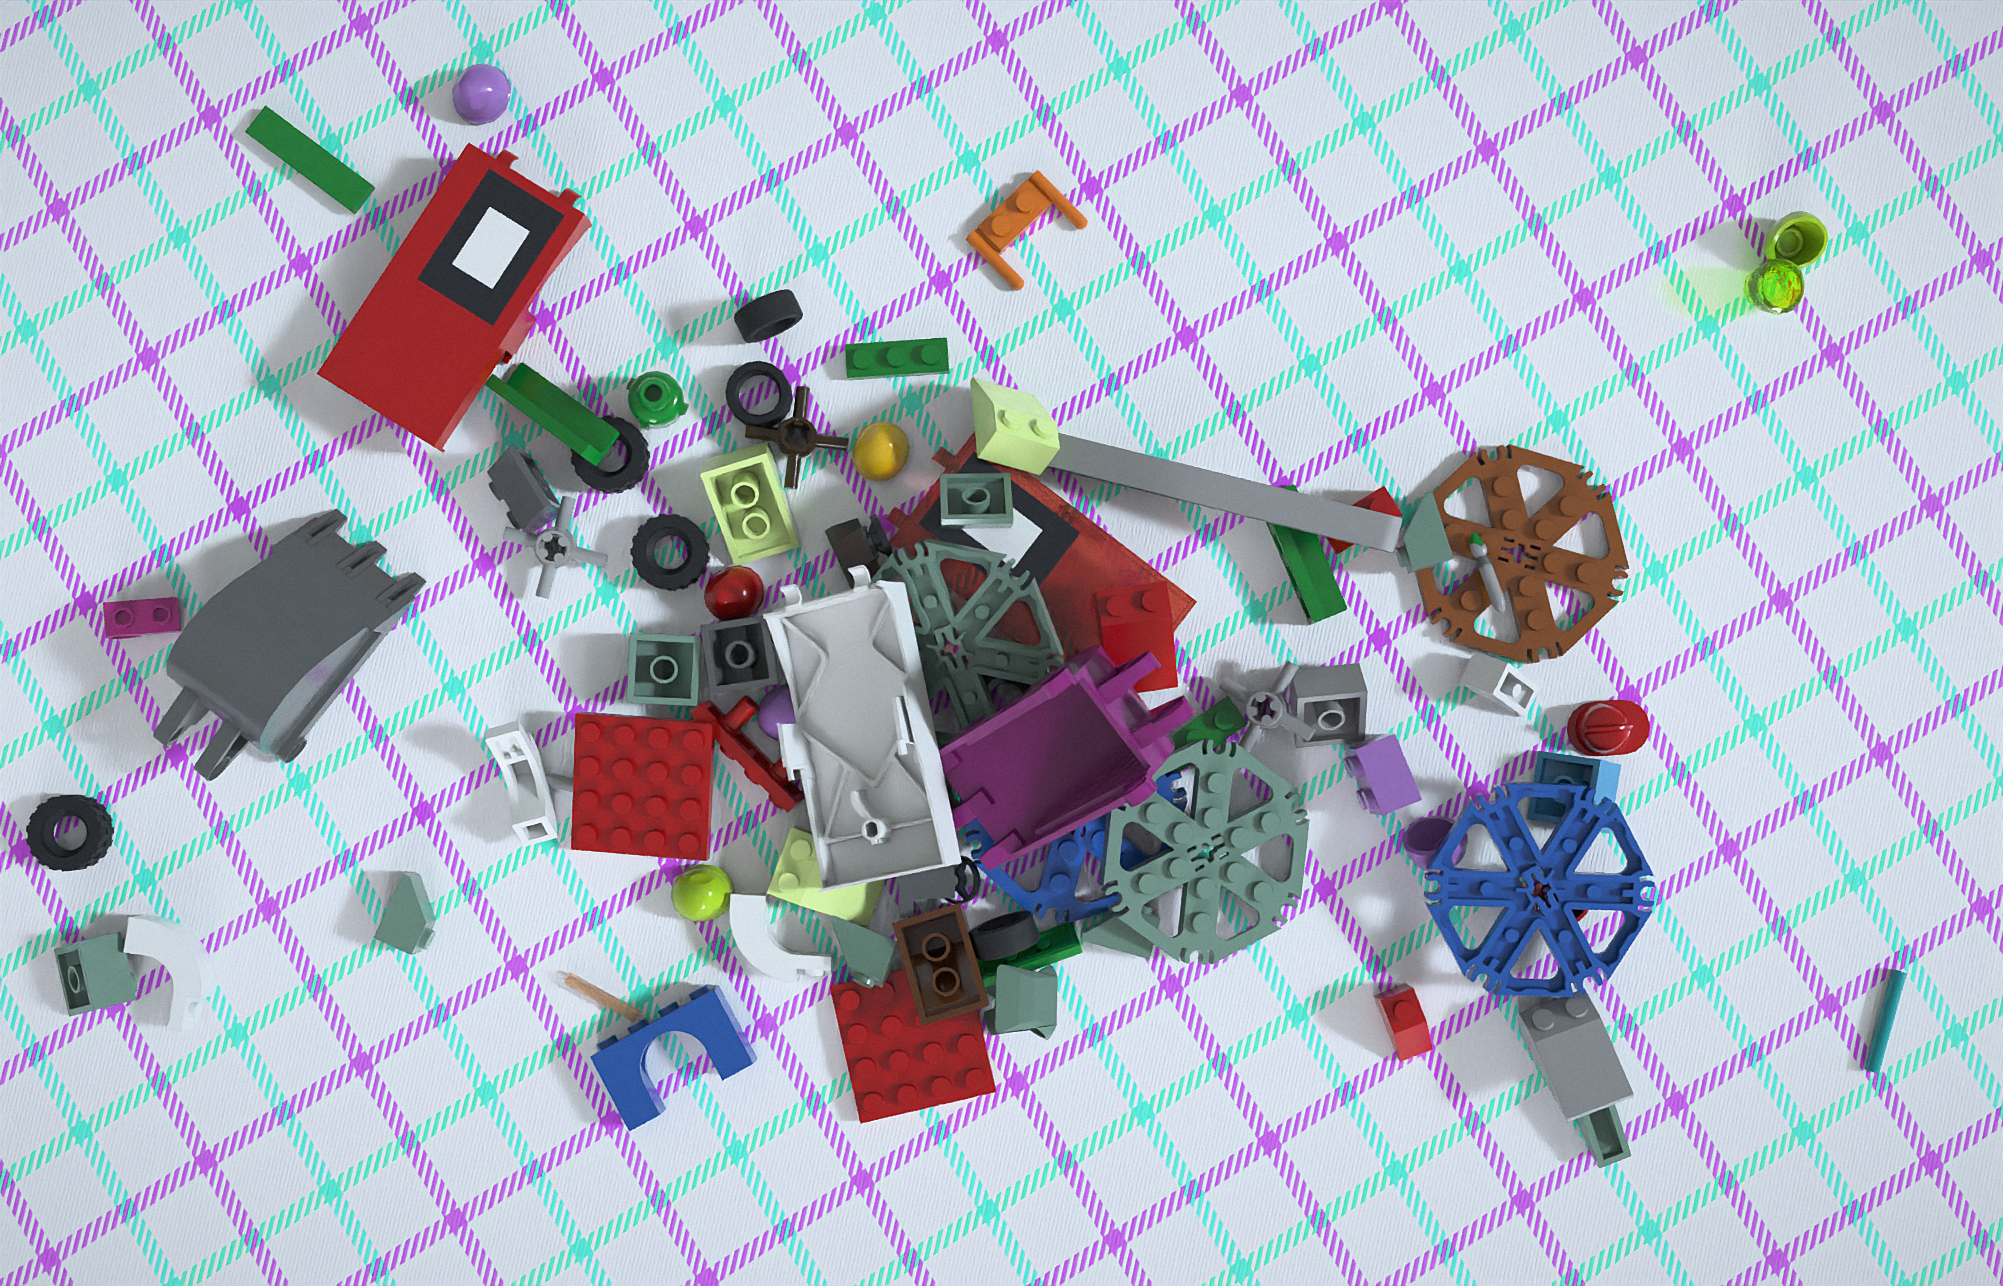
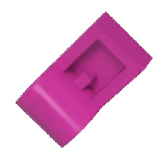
[103,597,181,639]

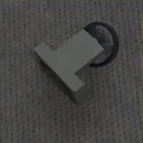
[825,514,893,589]
[898,855,980,918]

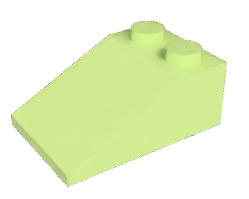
[970,377,1060,475]
[700,441,800,566]
[767,826,886,927]

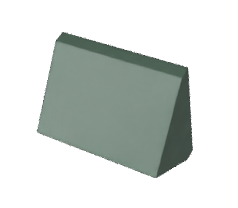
[940,473,1014,529]

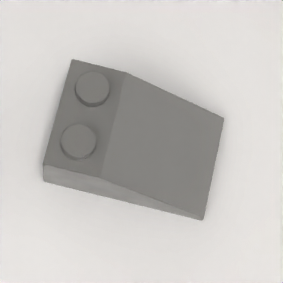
[1519,991,1634,1122]

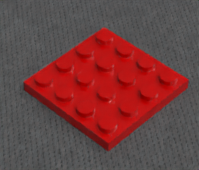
[571,711,716,861]
[830,968,996,1124]

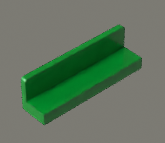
[485,362,620,466]
[1266,484,1347,625]

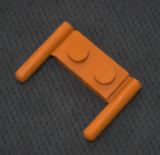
[965,170,1088,291]

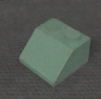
[626,633,701,706]
[54,932,137,1017]

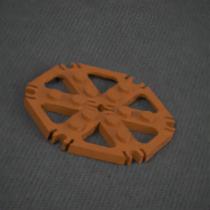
[1415,444,1629,664]

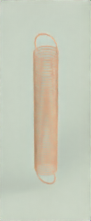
[557,971,644,1022]

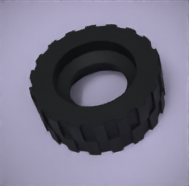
[570,415,650,494]
[630,513,710,591]
[26,795,114,872]

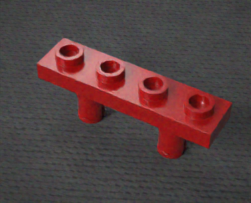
[690,695,805,813]

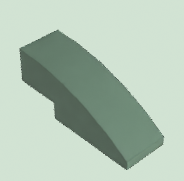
[1576,1104,1632,1169]

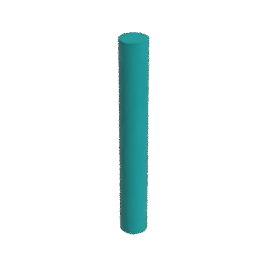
[1865,969,1907,1074]

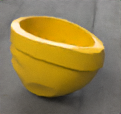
[853,421,910,482]

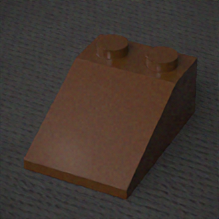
[892,903,990,1026]

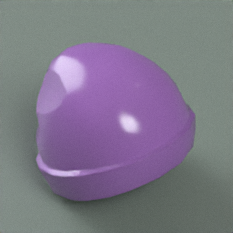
[452,63,511,125]
[757,684,796,741]
[1402,816,1468,874]

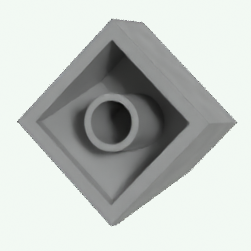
[1290,663,1368,748]

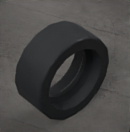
[734,289,803,343]
[725,361,793,427]
[970,911,1040,961]

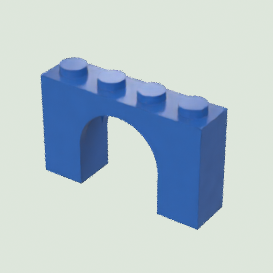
[590,984,758,1132]

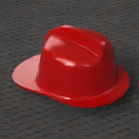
[1567,700,1650,757]

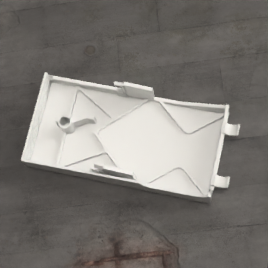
[763,565,962,893]

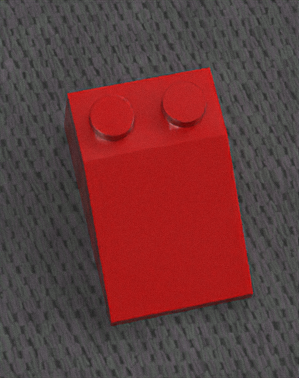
[1092,581,1178,693]

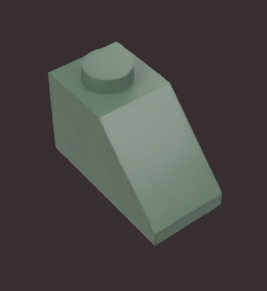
[1395,492,1454,574]
[373,872,436,955]
[1081,905,1161,959]
[831,915,900,989]

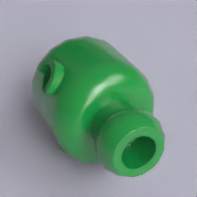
[626,371,689,430]

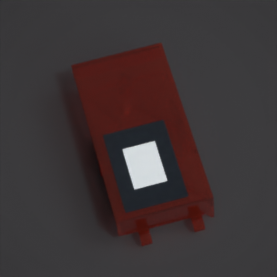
[885,431,1197,670]

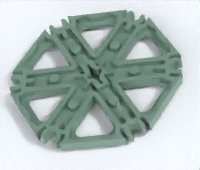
[871,538,1064,748]
[1099,738,1310,965]

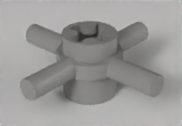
[503,496,608,599]
[1219,660,1315,752]

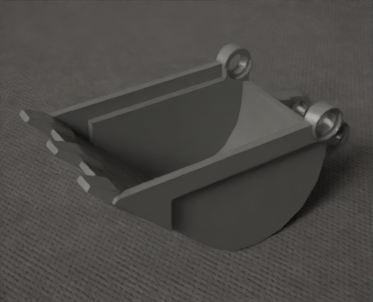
[153,509,427,782]

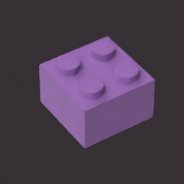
[1343,734,1422,816]

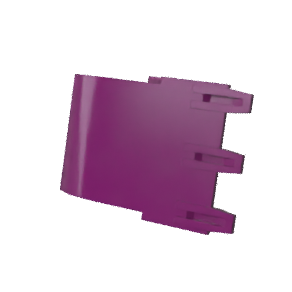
[938,644,1195,871]

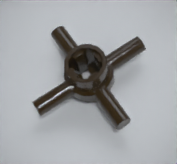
[745,386,849,490]

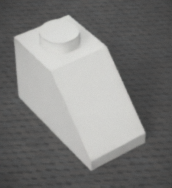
[1460,651,1540,718]

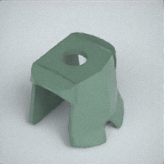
[984,964,1058,1040]

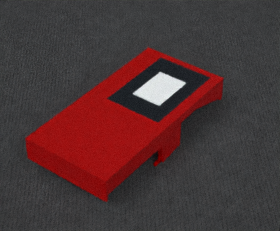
[317,142,592,453]

